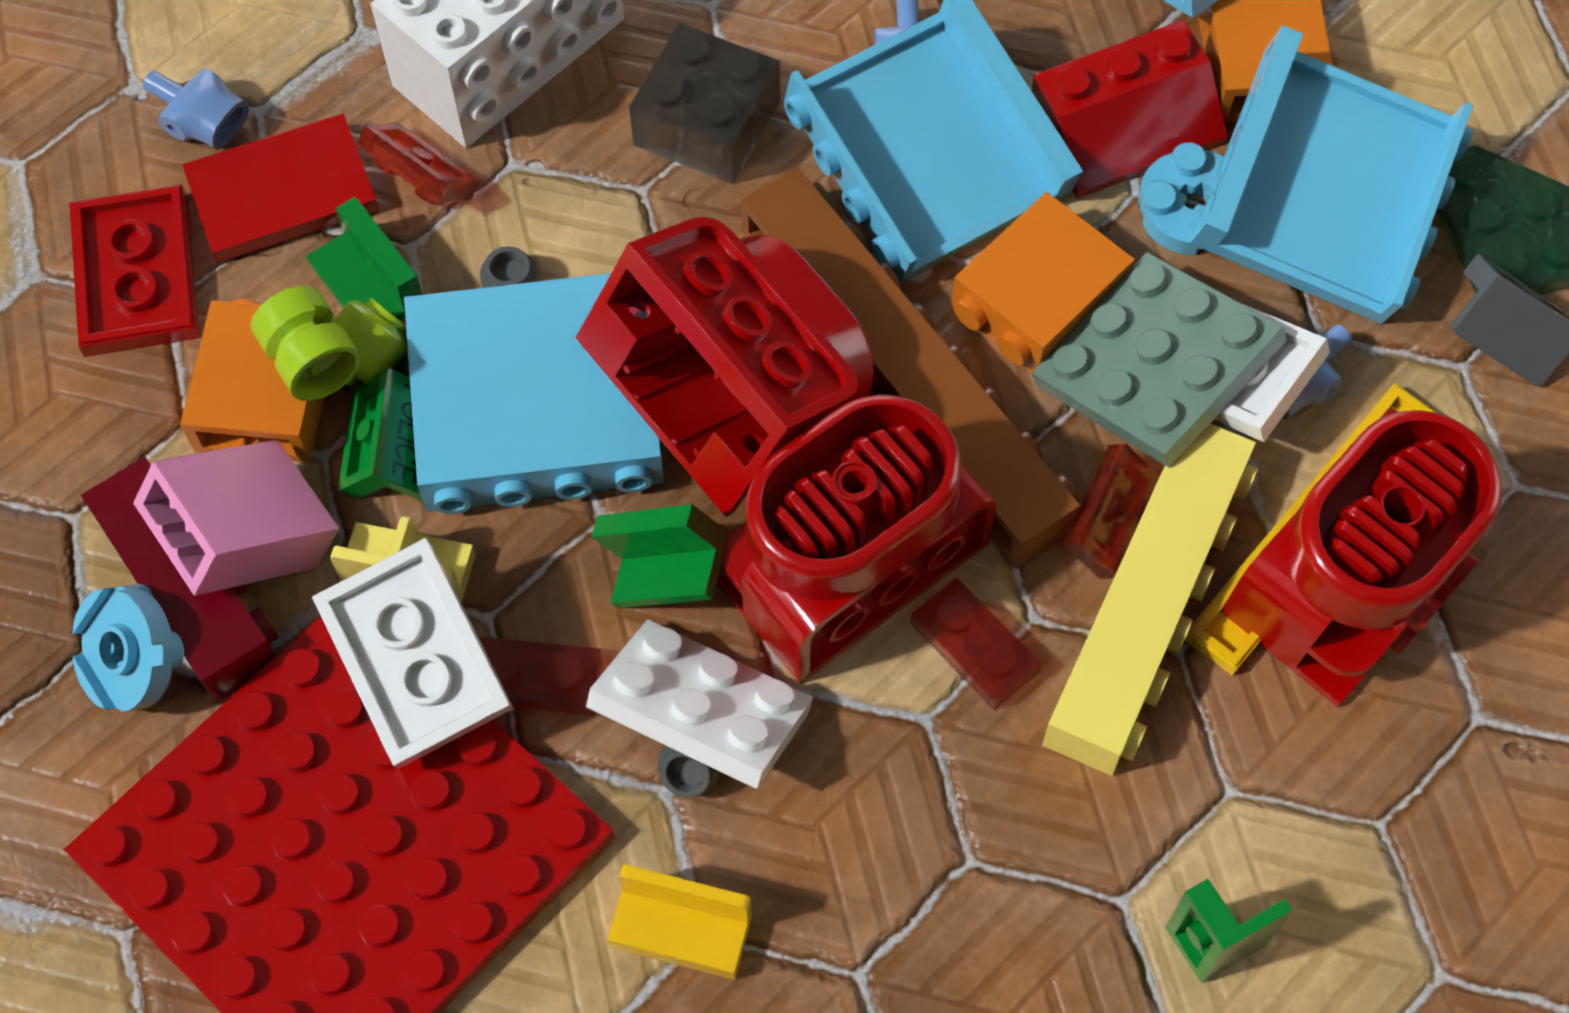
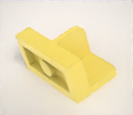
[330,516,476,603]

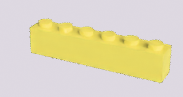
[1042,424,1259,776]

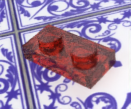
[356,122,480,206]
[1063,443,1160,579]
[910,577,1042,710]
[478,637,603,715]

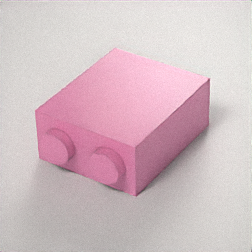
[133,440,340,596]

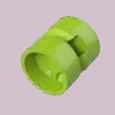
[250,285,362,401]

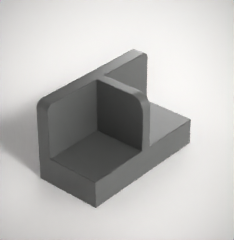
[1450,254,1569,386]

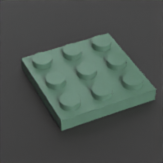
[1031,252,1287,468]

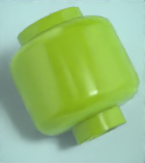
[335,298,408,387]

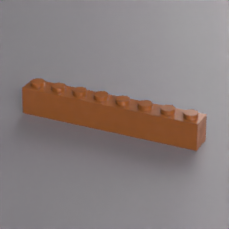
[741,167,1081,569]

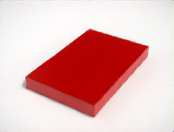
[182,113,379,264]
[69,184,200,357]

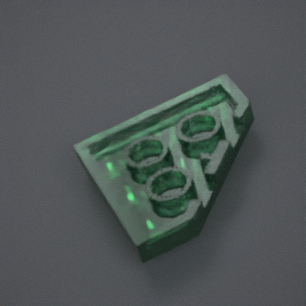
[1436,145,1569,295]

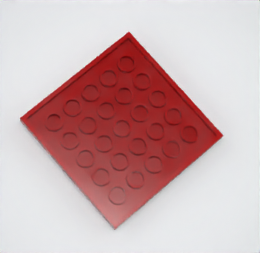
[63,616,615,1013]

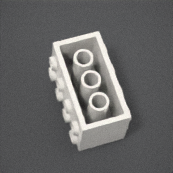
[370,0,624,149]

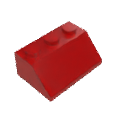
[1031,19,1227,199]

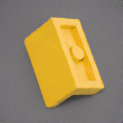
[607,864,752,980]

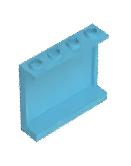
[784,0,1083,284]
[1190,25,1473,324]
[404,273,664,514]

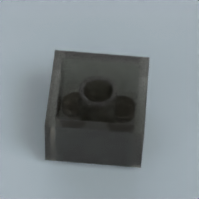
[629,23,780,184]

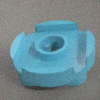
[1138,143,1224,255]
[72,584,184,712]

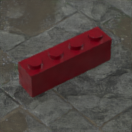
[81,457,279,704]

